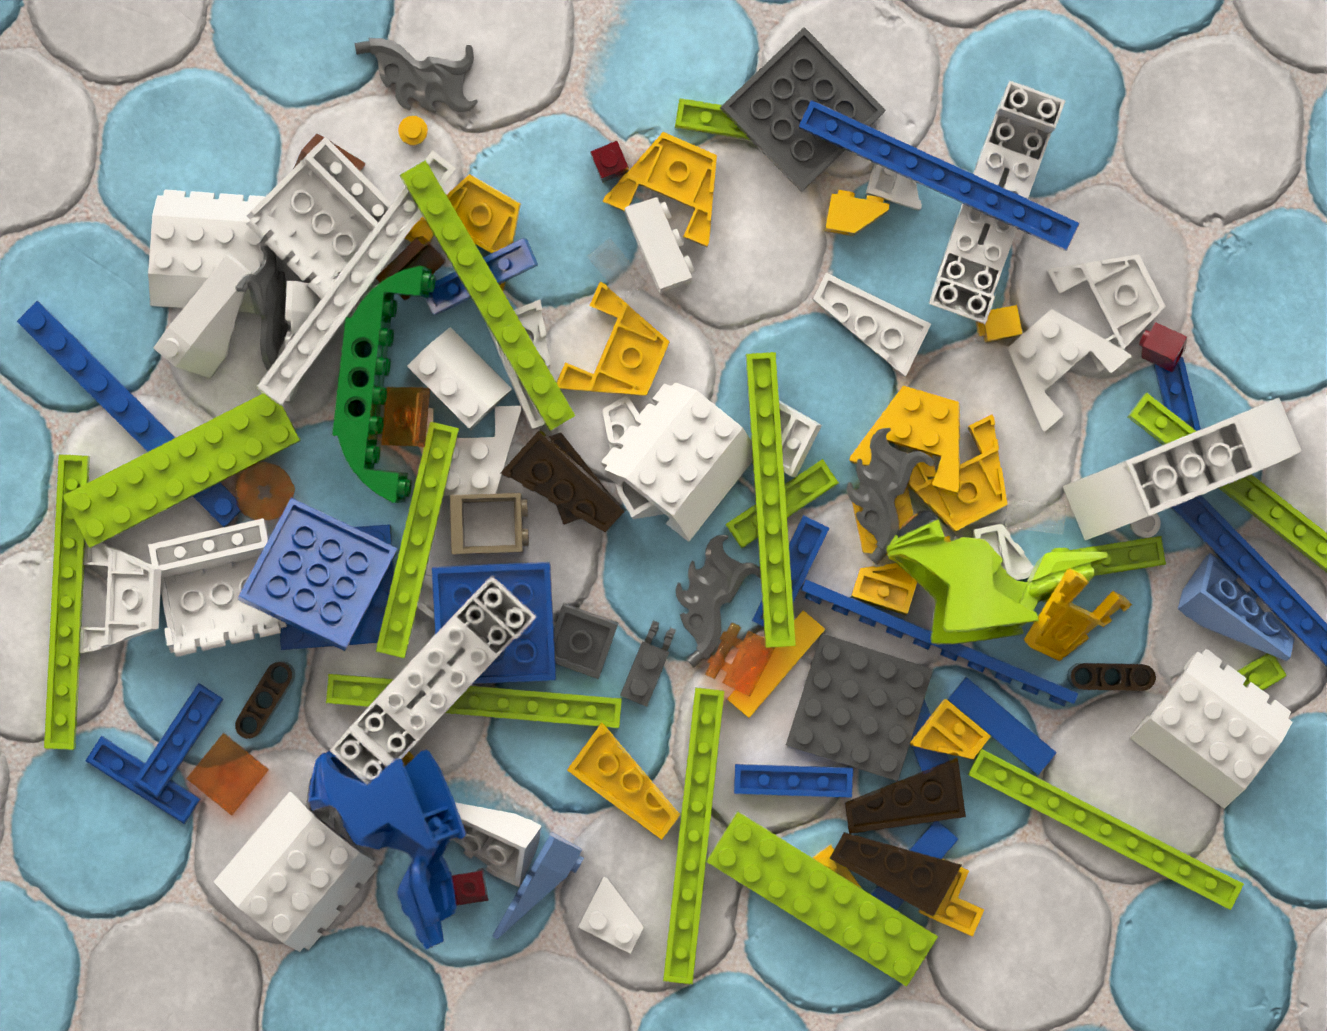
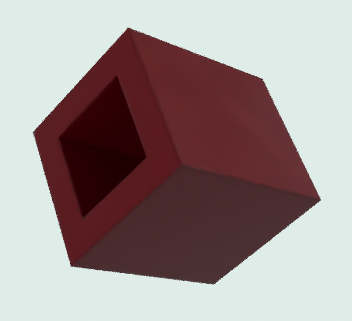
[590,140,629,183]
[1139,322,1187,372]

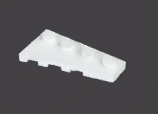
[813,273,931,377]
[486,299,552,430]

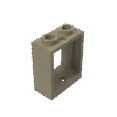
[450,493,529,555]

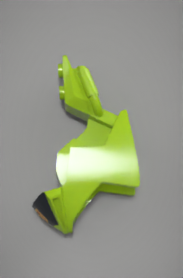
[886,510,1108,645]

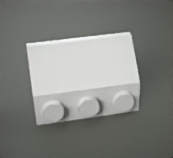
[624,197,695,294]
[407,327,512,430]

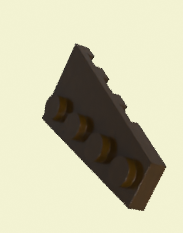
[500,429,627,532]
[845,758,966,834]
[830,832,962,916]

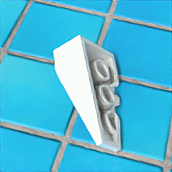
[153,254,252,378]
[284,281,321,403]
[602,395,664,519]
[450,803,542,887]

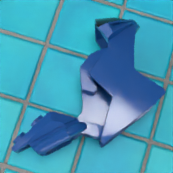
[306,750,466,950]

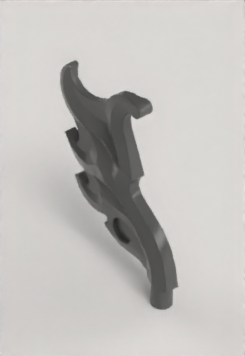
[355,38,478,113]
[236,245,288,371]
[847,428,935,565]
[675,535,761,668]

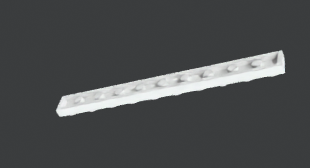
[256,150,456,405]

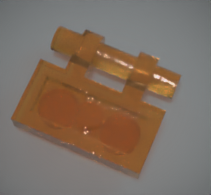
[705,622,775,697]

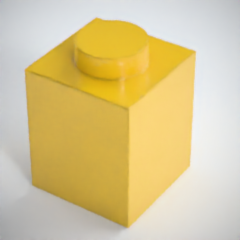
[976,305,1022,342]

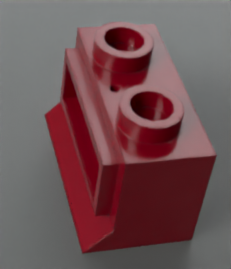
[452,868,489,906]

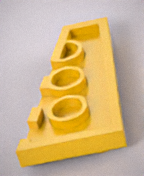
[567,723,680,840]

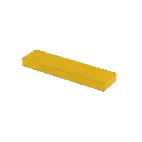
[727,610,825,718]

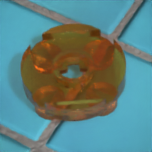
[235,462,295,521]

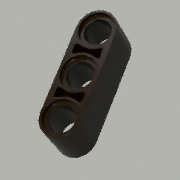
[235,661,295,739]
[1067,663,1156,691]

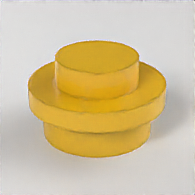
[398,116,428,145]

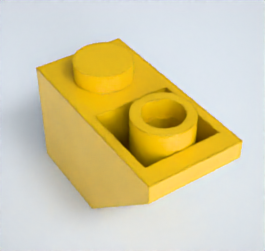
[824,190,890,236]

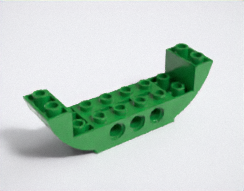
[332,266,436,503]

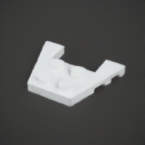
[1047,254,1166,372]
[1008,309,1131,432]
[407,406,522,496]
[80,541,161,653]

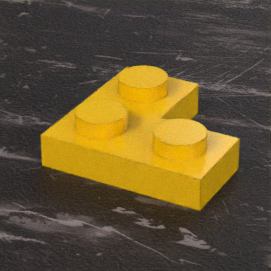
[918,858,984,937]

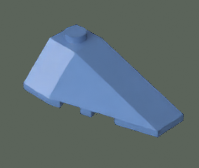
[1178,553,1295,661]
[492,832,584,939]

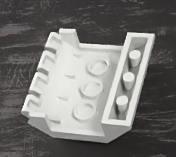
[246,137,392,299]
[148,190,269,313]
[601,382,753,542]
[148,518,286,657]
[1130,649,1292,808]
[214,791,377,952]

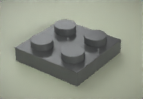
[554,603,619,679]

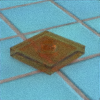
[381,387,430,447]
[186,733,270,816]

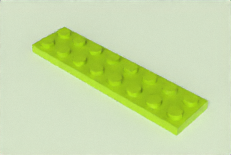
[63,393,301,548]
[706,811,938,987]

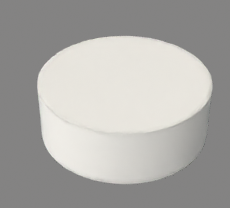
[1130,513,1161,538]

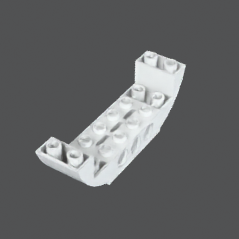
[929,80,1065,324]
[1062,398,1302,540]
[330,576,536,785]

